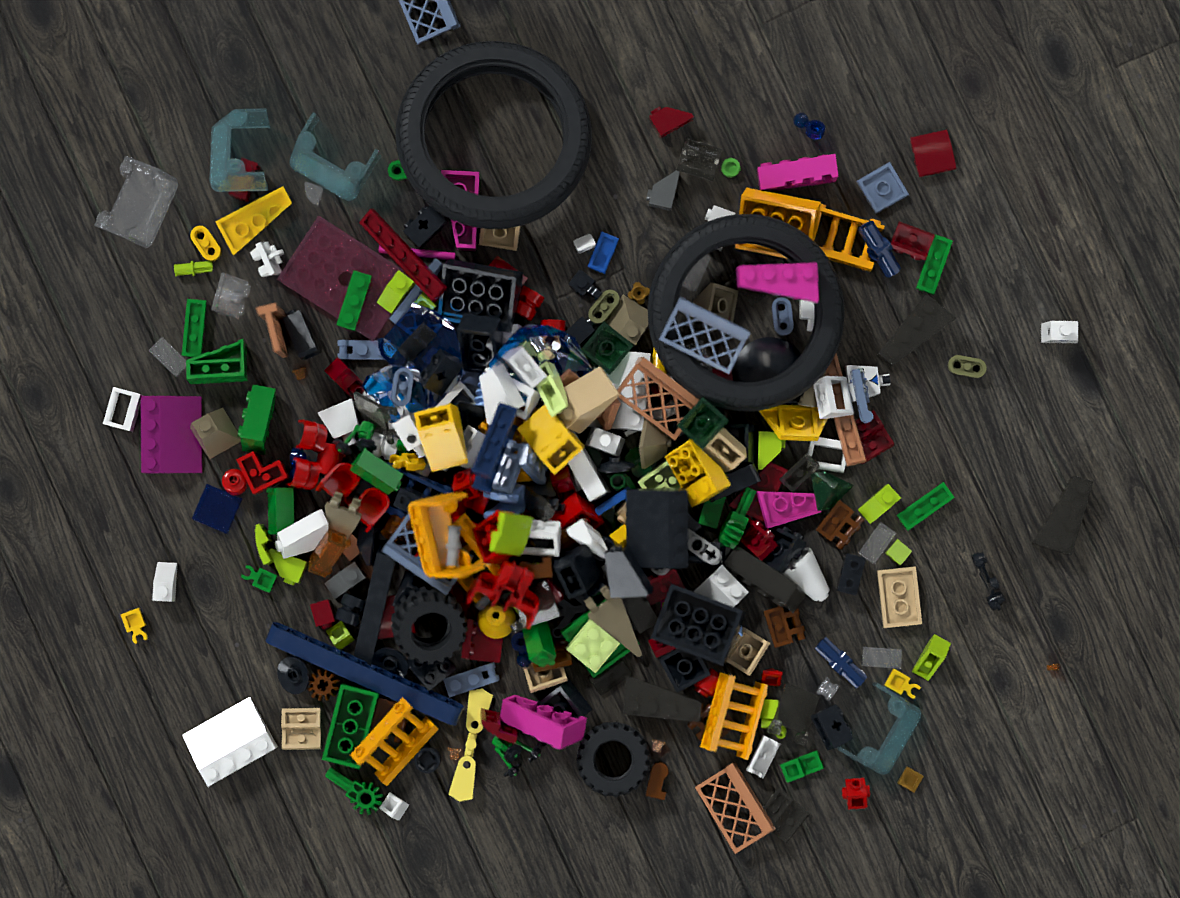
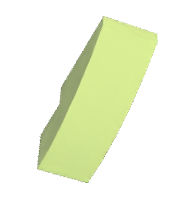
[536,361,568,417]

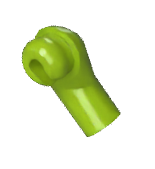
[761,719,787,739]

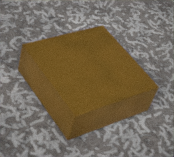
[897,766,924,793]

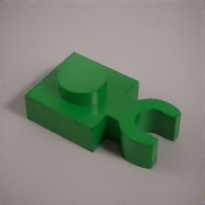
[241,565,278,593]

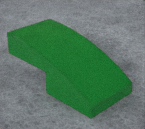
[780,750,825,783]

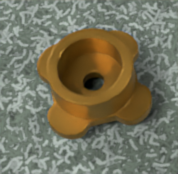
[628,282,650,305]

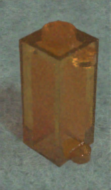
[308,529,351,578]

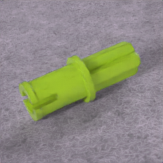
[174,261,213,277]

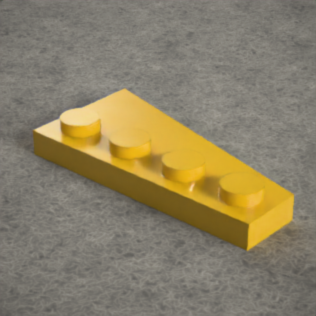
[215,186,292,256]

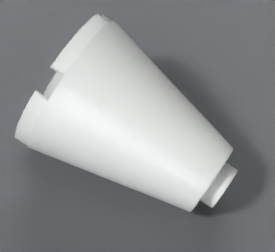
[780,547,830,602]

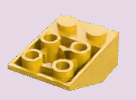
[414,404,469,472]
[517,404,585,475]
[664,439,731,507]

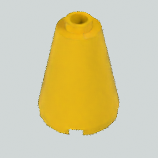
[477,600,516,639]

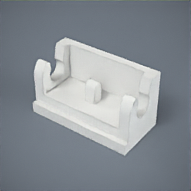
[746,735,780,778]

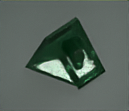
[811,471,854,511]

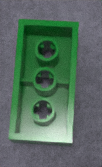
[322,684,380,769]

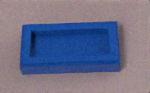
[587,232,619,274]
[595,487,630,516]

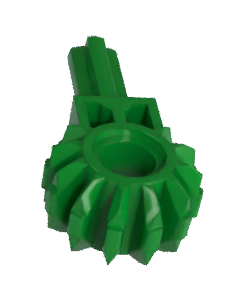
[718,487,756,549]
[325,767,383,815]

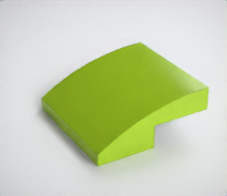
[490,512,533,556]
[255,524,274,565]

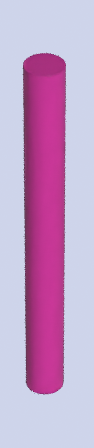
[379,245,455,260]

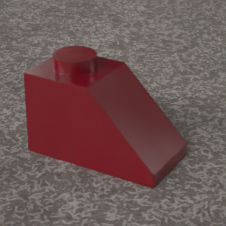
[649,107,694,139]

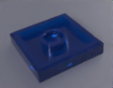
[192,484,242,534]

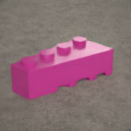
[757,154,839,192]
[441,170,480,251]
[737,263,819,303]
[500,695,587,749]

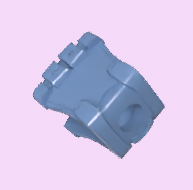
[483,484,526,519]

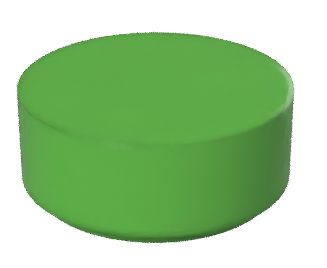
[721,158,740,178]

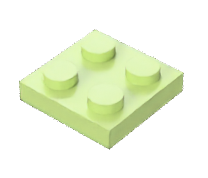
[566,619,620,673]

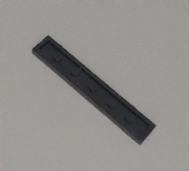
[353,551,396,666]

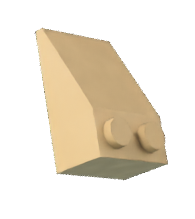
[558,367,620,434]

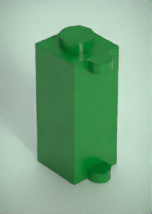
[350,449,403,495]
[266,488,294,538]
[521,616,557,668]

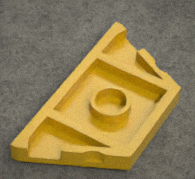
[759,405,828,441]

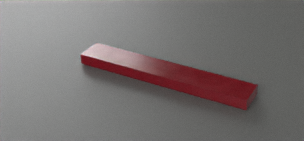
[359,209,447,302]

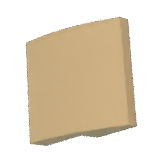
[281,708,321,750]

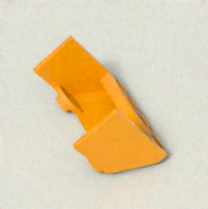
[408,493,484,578]

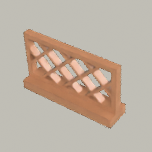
[256,303,288,358]
[617,357,704,440]
[695,763,776,854]

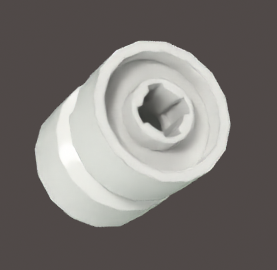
[372,432,401,461]

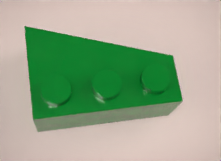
[186,339,247,384]
[238,384,276,455]

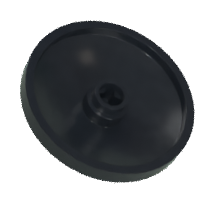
[732,337,803,413]

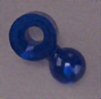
[793,113,825,140]
[289,448,307,481]
[511,632,532,668]

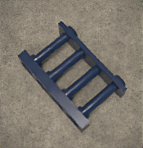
[471,402,518,494]
[386,463,454,519]

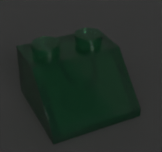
[577,321,634,375]
[677,397,729,449]

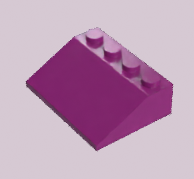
[141,396,202,474]

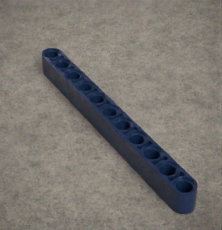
[265,622,464,726]

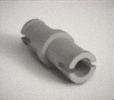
[445,526,461,566]

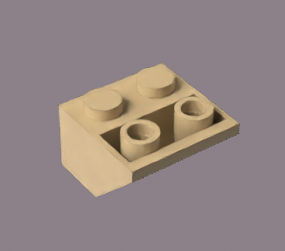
[697,423,746,473]

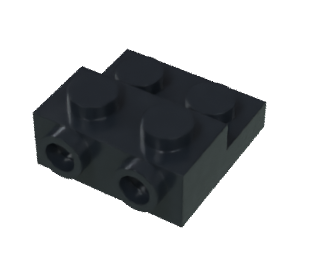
[755,526,807,574]

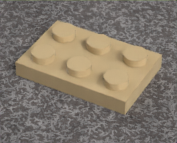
[877,567,922,628]

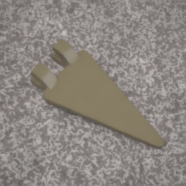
[325,491,362,563]
[584,585,642,657]

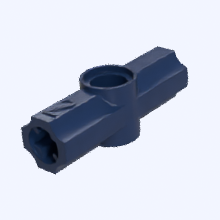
[858,221,901,277]
[814,637,867,689]

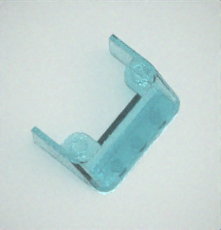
[209,108,270,192]
[289,112,381,201]
[836,682,921,775]

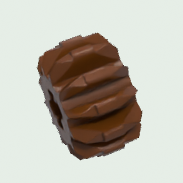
[307,669,340,701]

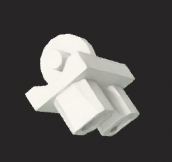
[250,242,284,277]

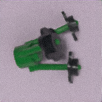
[333,421,377,464]
[492,736,542,777]

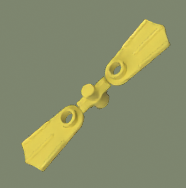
[449,688,493,802]

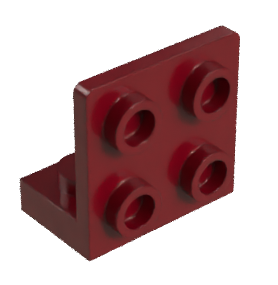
[461,619,503,663]

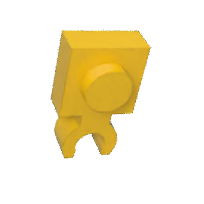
[389,453,426,471]
[121,608,148,644]
[884,668,921,699]

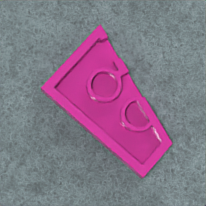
[756,491,822,528]

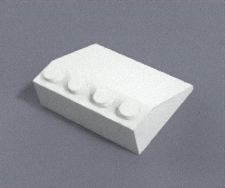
[588,351,652,432]
[183,697,278,786]

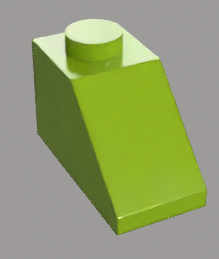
[377,270,415,314]
[757,431,785,471]
[857,484,901,524]
[269,548,308,586]
[912,634,951,681]

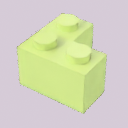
[638,460,681,489]

